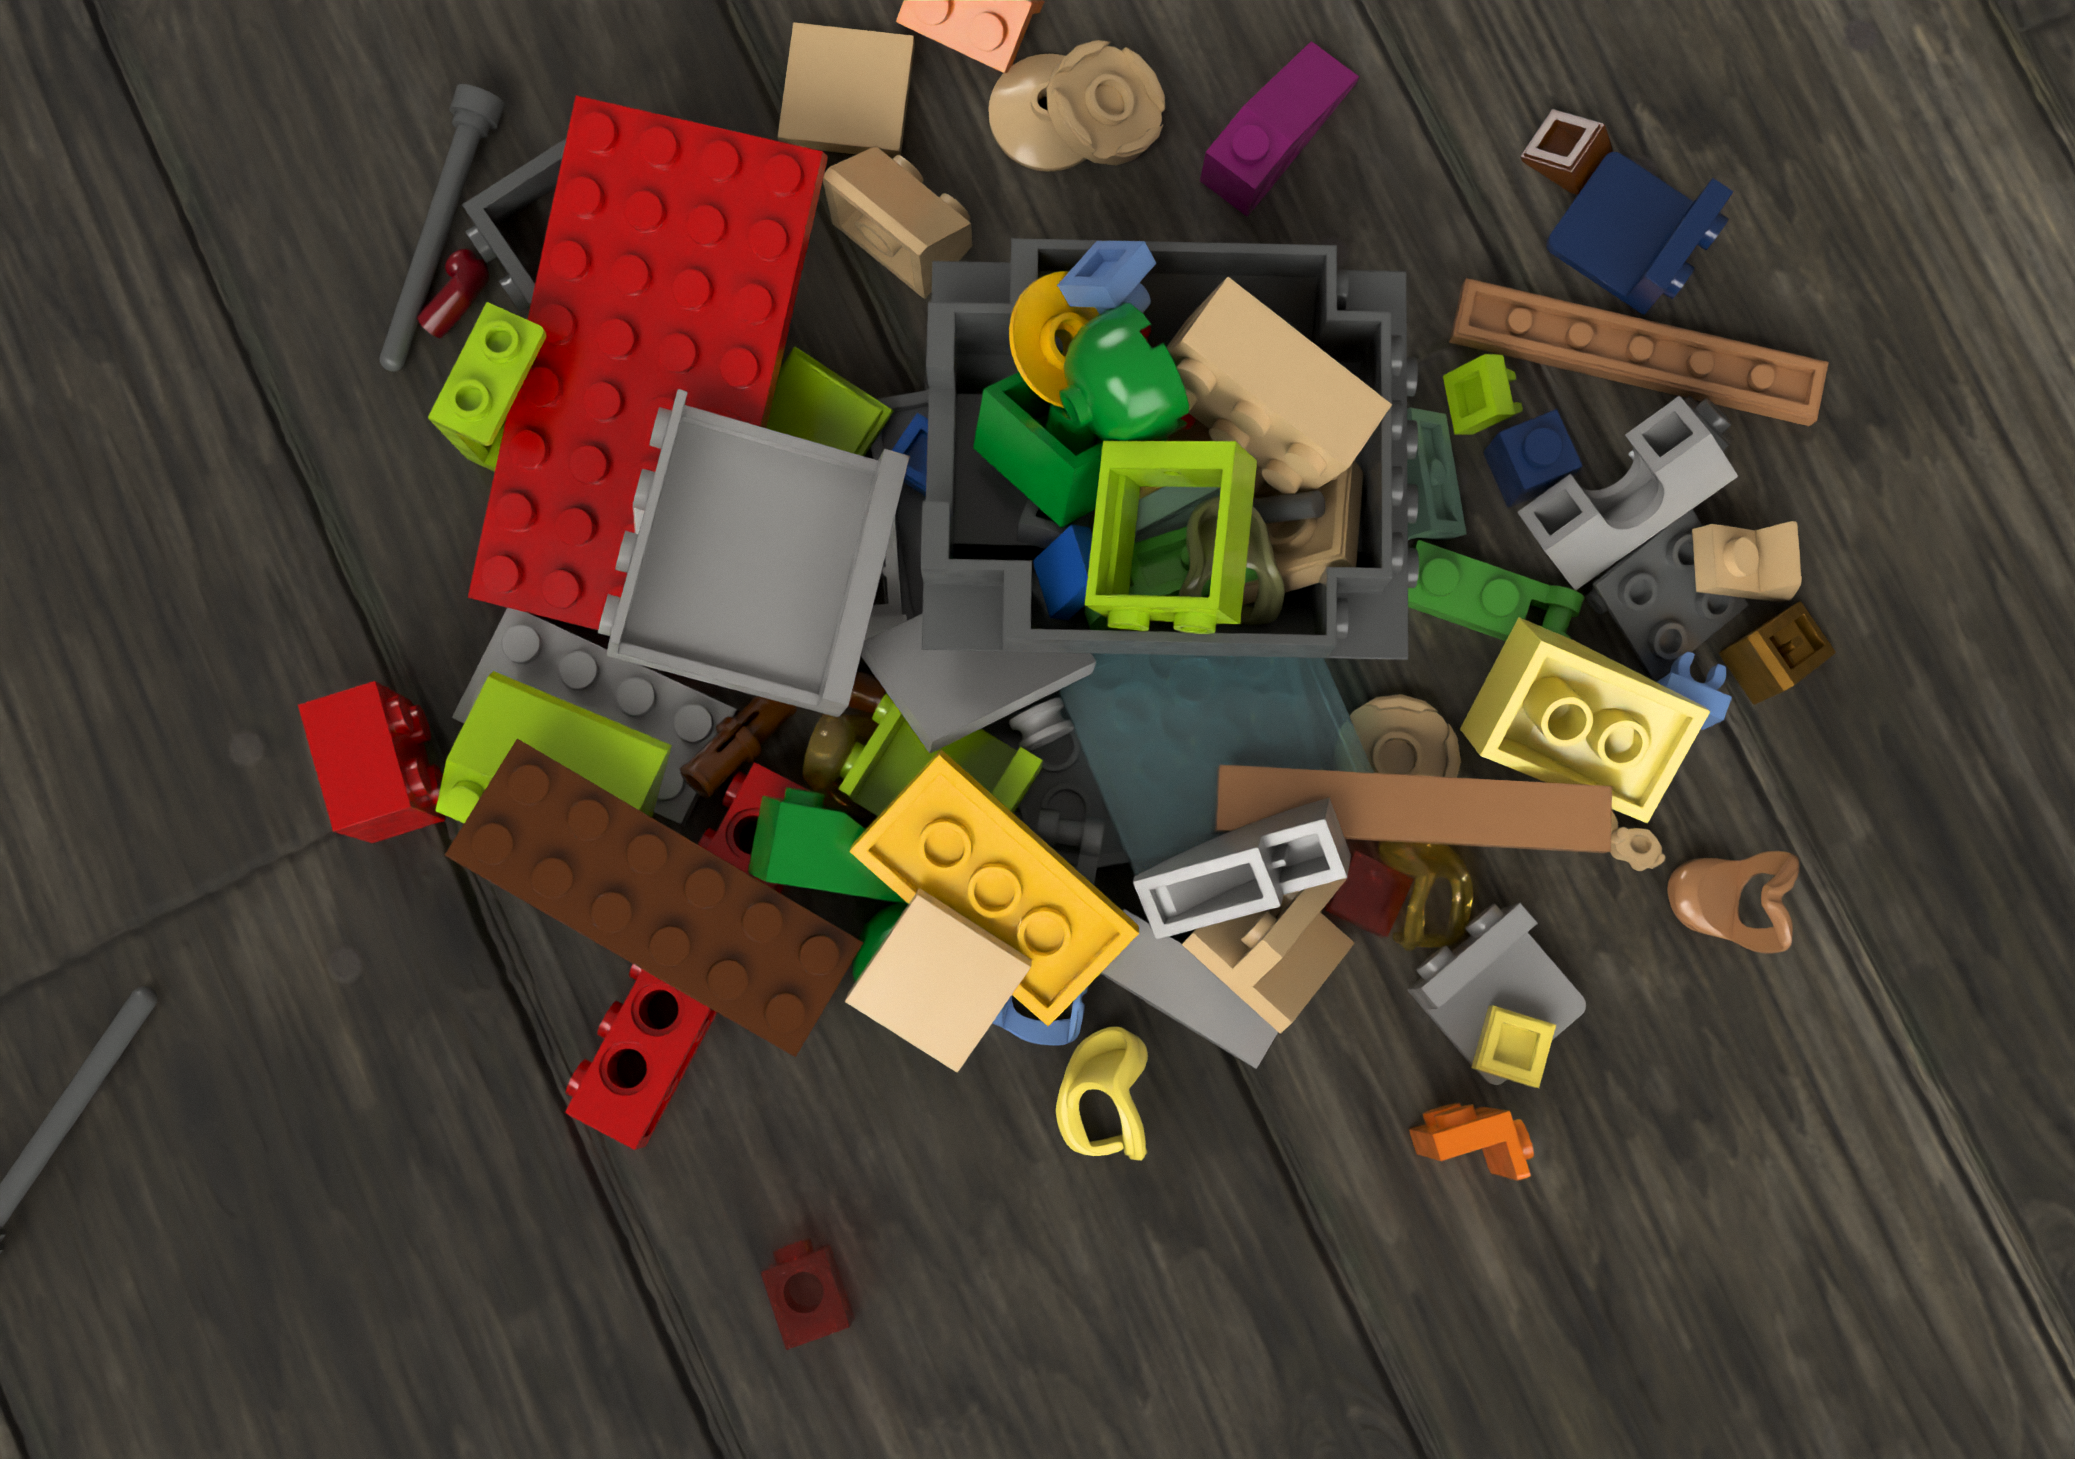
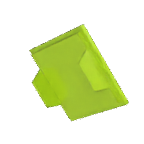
[767,347,894,456]

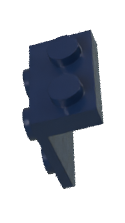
[1546,152,1734,315]

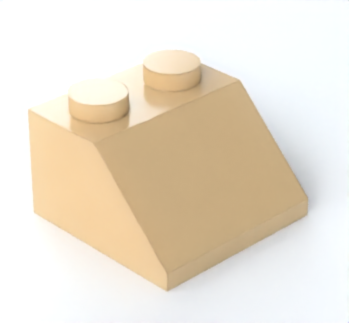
[823,146,972,299]

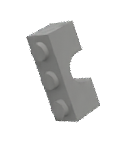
[1518,396,1738,591]

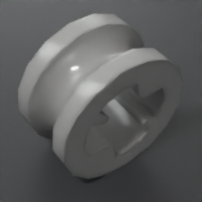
[1009,698,1075,751]

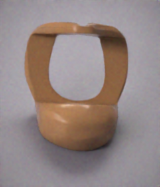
[1667,851,1799,954]

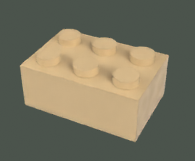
[1166,277,1392,494]

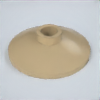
[989,54,1086,172]

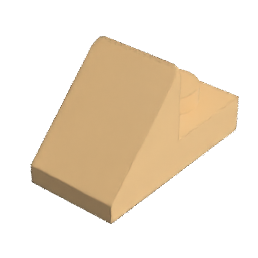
[1692,521,1802,603]

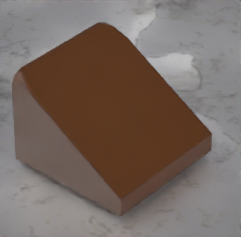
[1520,109,1613,195]

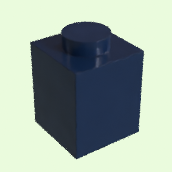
[1483,409,1583,508]

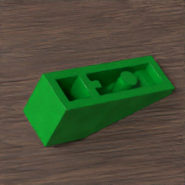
[748,787,908,904]

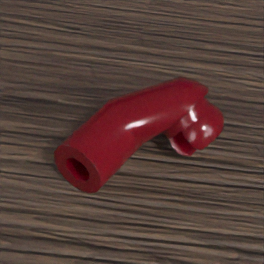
[417,249,489,338]

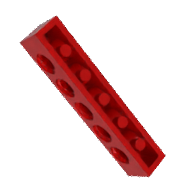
[565,762,829,1150]

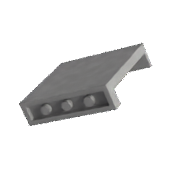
[598,389,910,717]

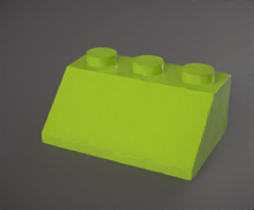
[435,671,672,823]

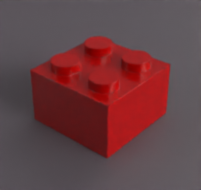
[298,681,446,843]

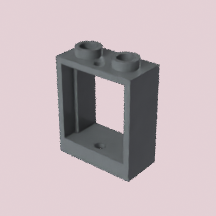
[462,138,566,312]

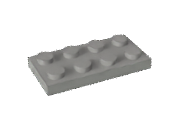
[452,608,739,827]

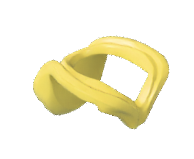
[1056,1026,1148,1160]

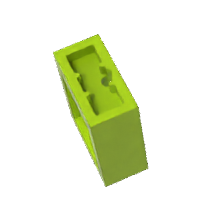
[1085,441,1257,634]

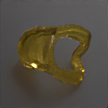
[803,713,879,818]
[1377,841,1473,951]

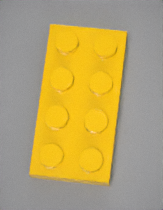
[849,749,1139,1026]

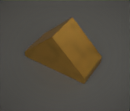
[1718,601,1836,705]

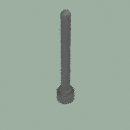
[380,84,505,372]
[0,986,157,1255]

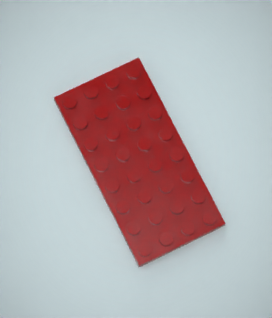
[468,95,828,630]

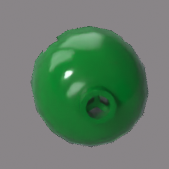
[1059,302,1189,441]

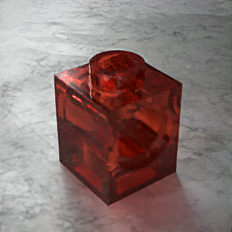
[760,1238,855,1350]

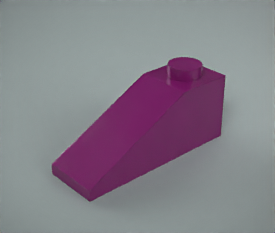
[1200,41,1359,217]

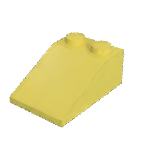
[1460,617,1710,823]

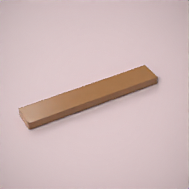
[1449,278,1829,426]
[1215,765,1612,853]

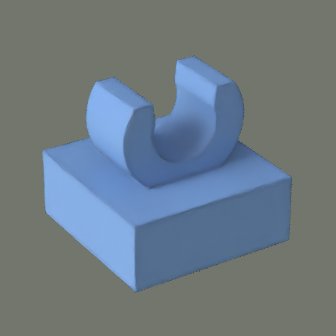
[1057,241,1156,314]
[1656,651,1732,730]

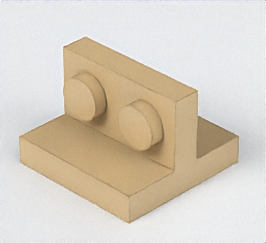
[1182,878,1355,1034]

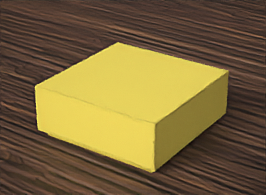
[1471,1005,1556,1088]

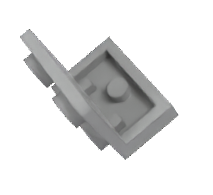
[1408,903,1586,1085]

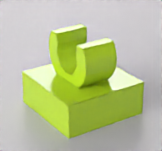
[1443,354,1523,435]

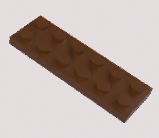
[445,738,863,1057]

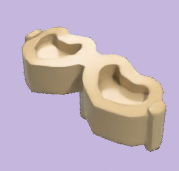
[1610,811,1665,871]

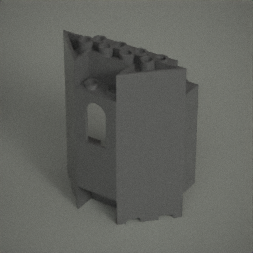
[921,238,1419,660]

